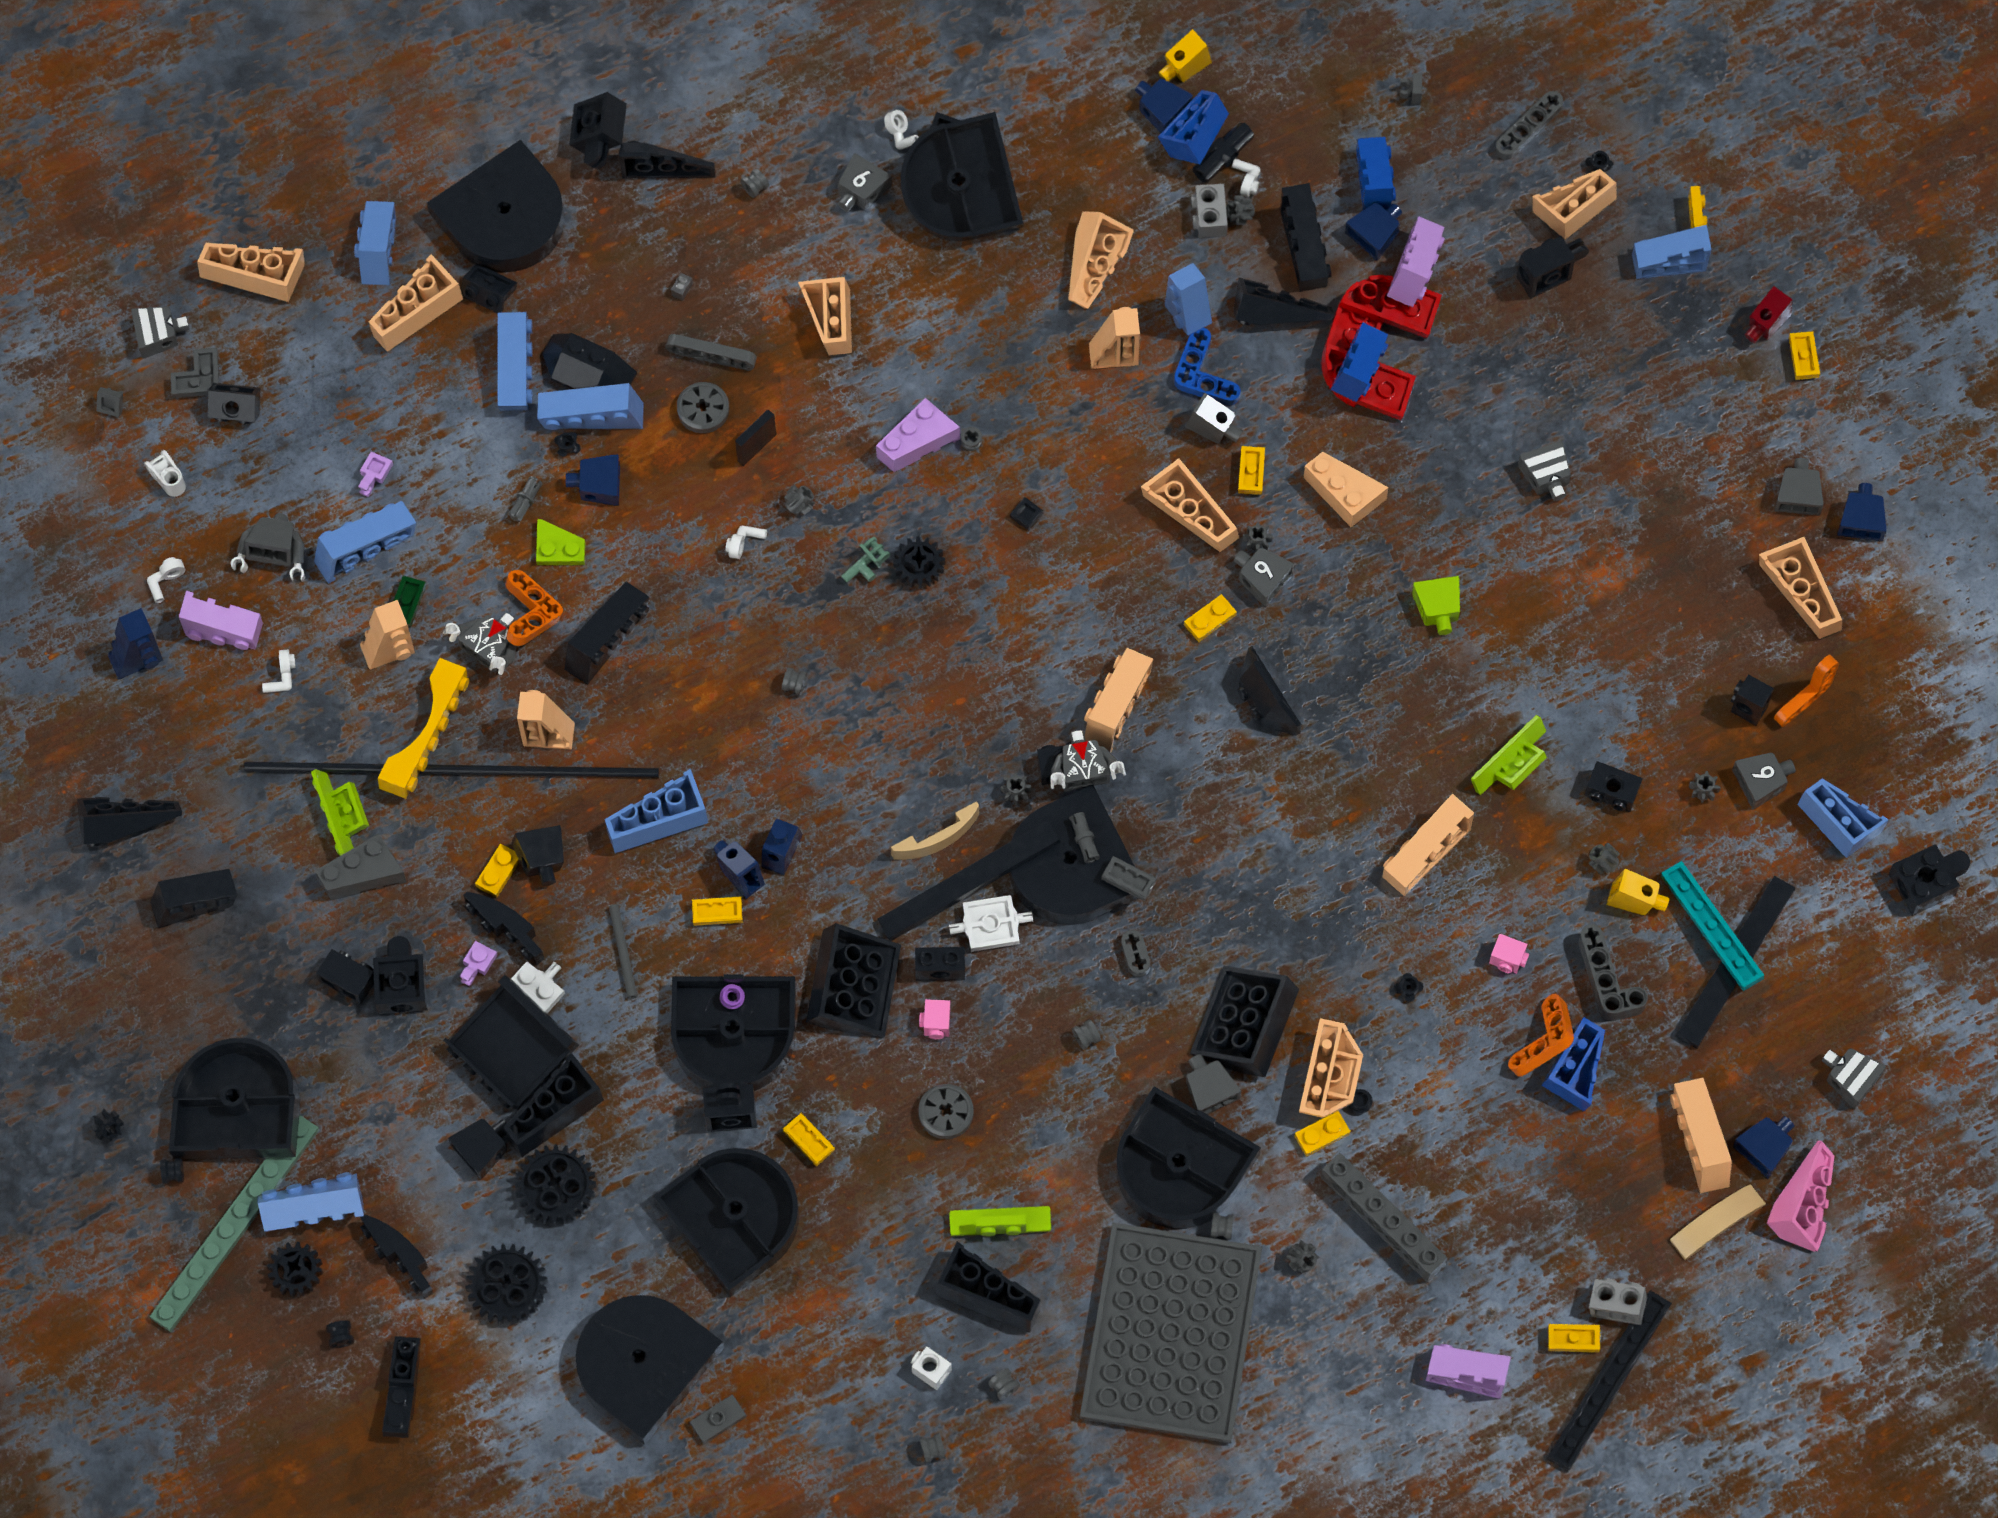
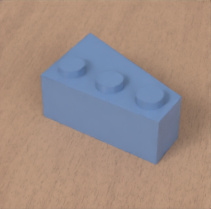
[355,201,396,285]
[1632,225,1711,279]
[1164,263,1212,335]
[1797,778,1889,858]

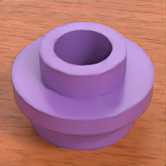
[720,984,745,1009]

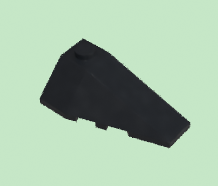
[619,141,716,179]
[1233,278,1334,325]
[77,797,182,846]

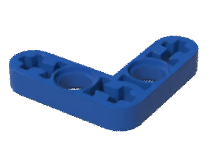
[1174,328,1241,406]

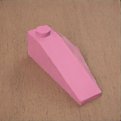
[1767,1141,1834,1252]

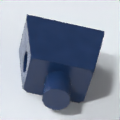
[1135,79,1193,133]
[1345,203,1402,261]
[566,454,620,506]
[1837,483,1887,541]
[761,819,803,876]
[713,840,765,899]
[1733,1116,1794,1179]

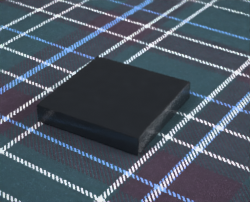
[735,409,776,467]

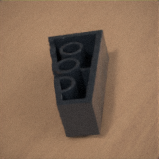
[503,1053,604,1157]

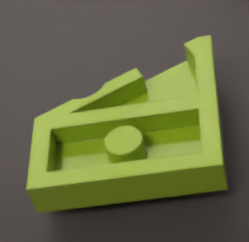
[536,519,586,565]

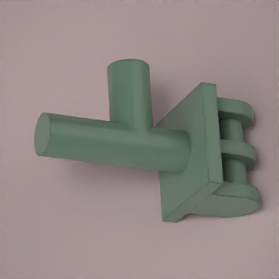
[841,537,890,583]

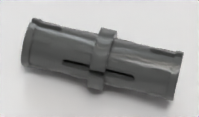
[1069,812,1100,863]

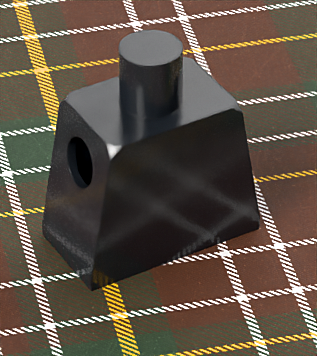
[511,825,564,886]
[448,1118,507,1180]

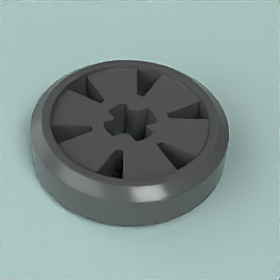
[677,382,729,433]
[919,1084,974,1139]

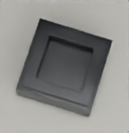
[1010,497,1044,531]

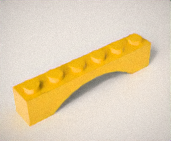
[378,658,469,799]

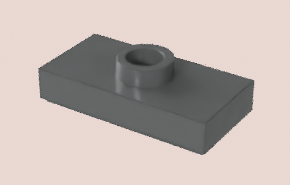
[1101,856,1157,901]
[690,1394,747,1444]

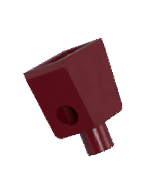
[1744,286,1793,344]

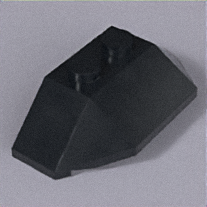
[542,333,637,389]
[1237,646,1302,736]

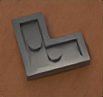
[171,348,220,398]

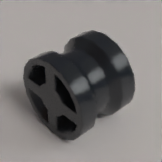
[160,1157,184,1185]
[326,1320,354,1348]

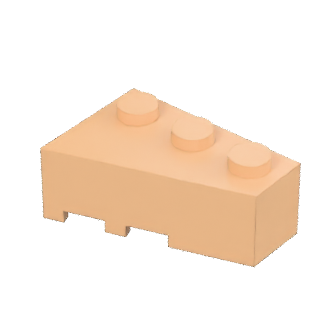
[1532,169,1617,240]
[1089,307,1140,369]
[1303,452,1388,527]

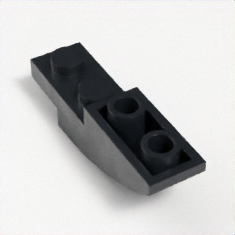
[463,892,544,965]
[360,1214,433,1299]
[382,1336,421,1438]

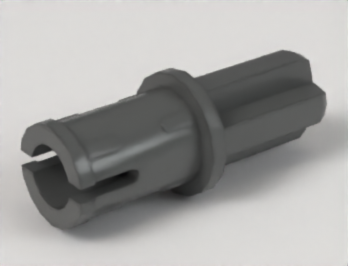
[509,476,543,522]

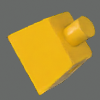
[1158,30,1212,82]
[1606,869,1669,915]

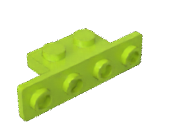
[1471,715,1547,795]
[311,769,369,856]
[949,1206,1051,1237]

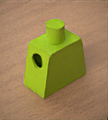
[1412,576,1460,635]

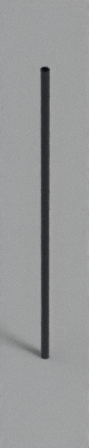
[244,762,659,778]

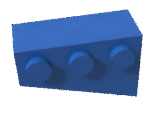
[1158,90,1229,165]
[1356,137,1396,210]
[1331,322,1389,402]
[1541,1017,1605,1111]

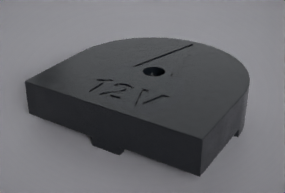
[900,112,1024,241]
[427,139,565,272]
[1009,785,1138,925]
[671,974,796,1091]
[169,1038,300,1160]
[1116,1086,1261,1229]
[653,1148,799,1297]
[576,1295,724,1445]

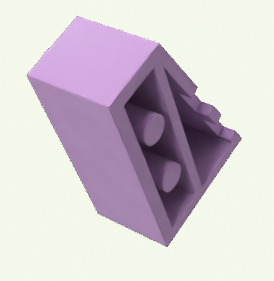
[876,398,960,472]
[179,591,263,650]
[1426,1344,1511,1399]

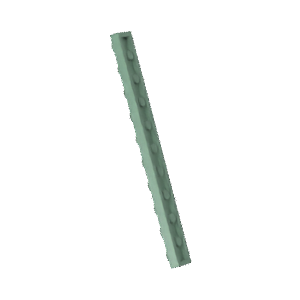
[149,1115,320,1332]

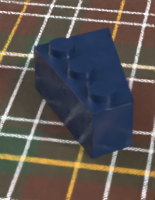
[108,608,163,680]

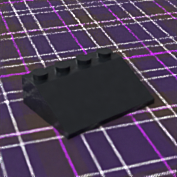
[806,923,901,1038]
[1190,966,1299,1077]

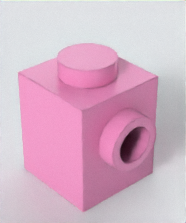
[1489,934,1529,974]
[919,999,951,1039]

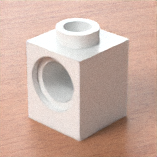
[911,1346,952,1390]

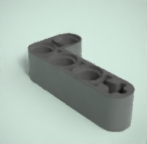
[1579,924,1648,1021]

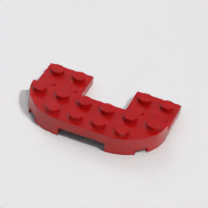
[1321,275,1442,420]

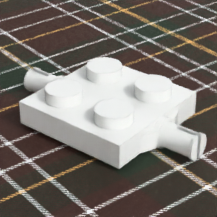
[949,895,1033,952]
[511,962,565,1013]

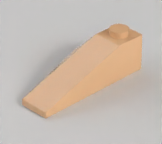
[1068,212,1134,309]

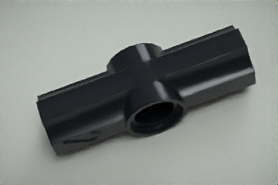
[1193,122,1254,183]

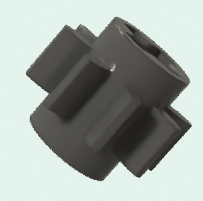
[1226,195,1255,225]
[784,485,815,515]
[1243,522,1273,552]
[1689,771,1720,803]
[1001,773,1031,805]
[1589,843,1620,875]
[1286,1240,1319,1274]

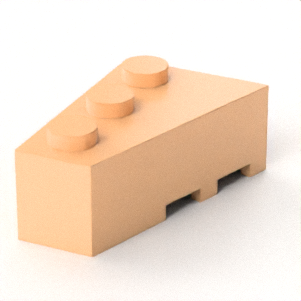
[798,277,852,355]
[360,600,415,670]
[517,690,575,750]

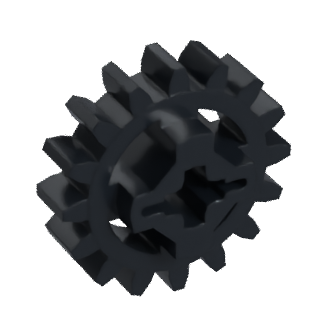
[893,536,945,589]
[267,1241,323,1298]

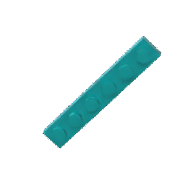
[1661,861,1764,991]

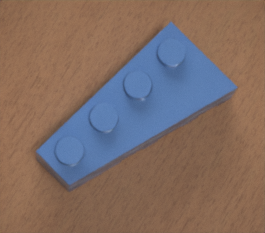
[498,312,533,411]
[537,383,644,430]
[314,501,416,584]
[605,769,708,853]
[258,1172,364,1231]

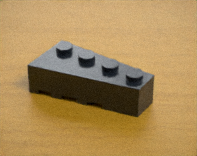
[1280,183,1331,292]
[564,581,649,685]
[936,1241,1041,1333]

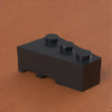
[150,869,237,928]

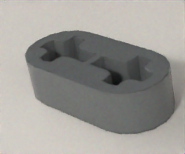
[1121,930,1150,977]

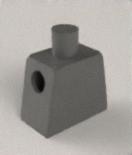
[1185,393,1243,444]
[1775,458,1823,516]
[1186,1054,1241,1115]

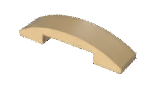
[891,801,979,860]
[1670,1184,1766,1260]

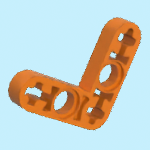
[505,570,563,646]
[1774,655,1839,727]
[1508,994,1574,1077]

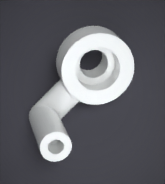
[884,110,919,150]
[1232,159,1260,198]
[726,526,767,559]
[147,557,185,603]
[262,649,295,693]

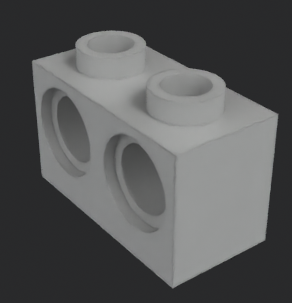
[1191,184,1227,238]
[1589,1278,1647,1325]

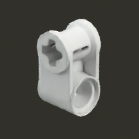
[144,450,186,497]

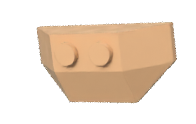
[1299,1018,1363,1118]

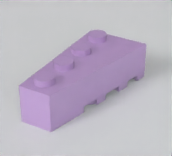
[1387,216,1445,307]

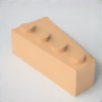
[197,243,305,302]
[369,254,463,352]
[1141,458,1239,552]
[1759,537,1842,639]
[1084,648,1153,753]
[1383,794,1474,896]
[1670,1078,1732,1193]

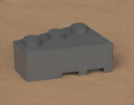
[315,834,407,900]

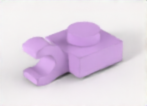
[358,452,393,497]
[460,941,497,987]

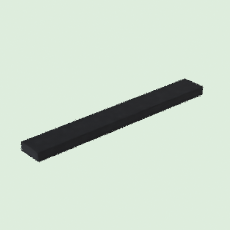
[878,820,1061,941]
[1676,876,1795,1049]
[1547,1290,1672,1473]

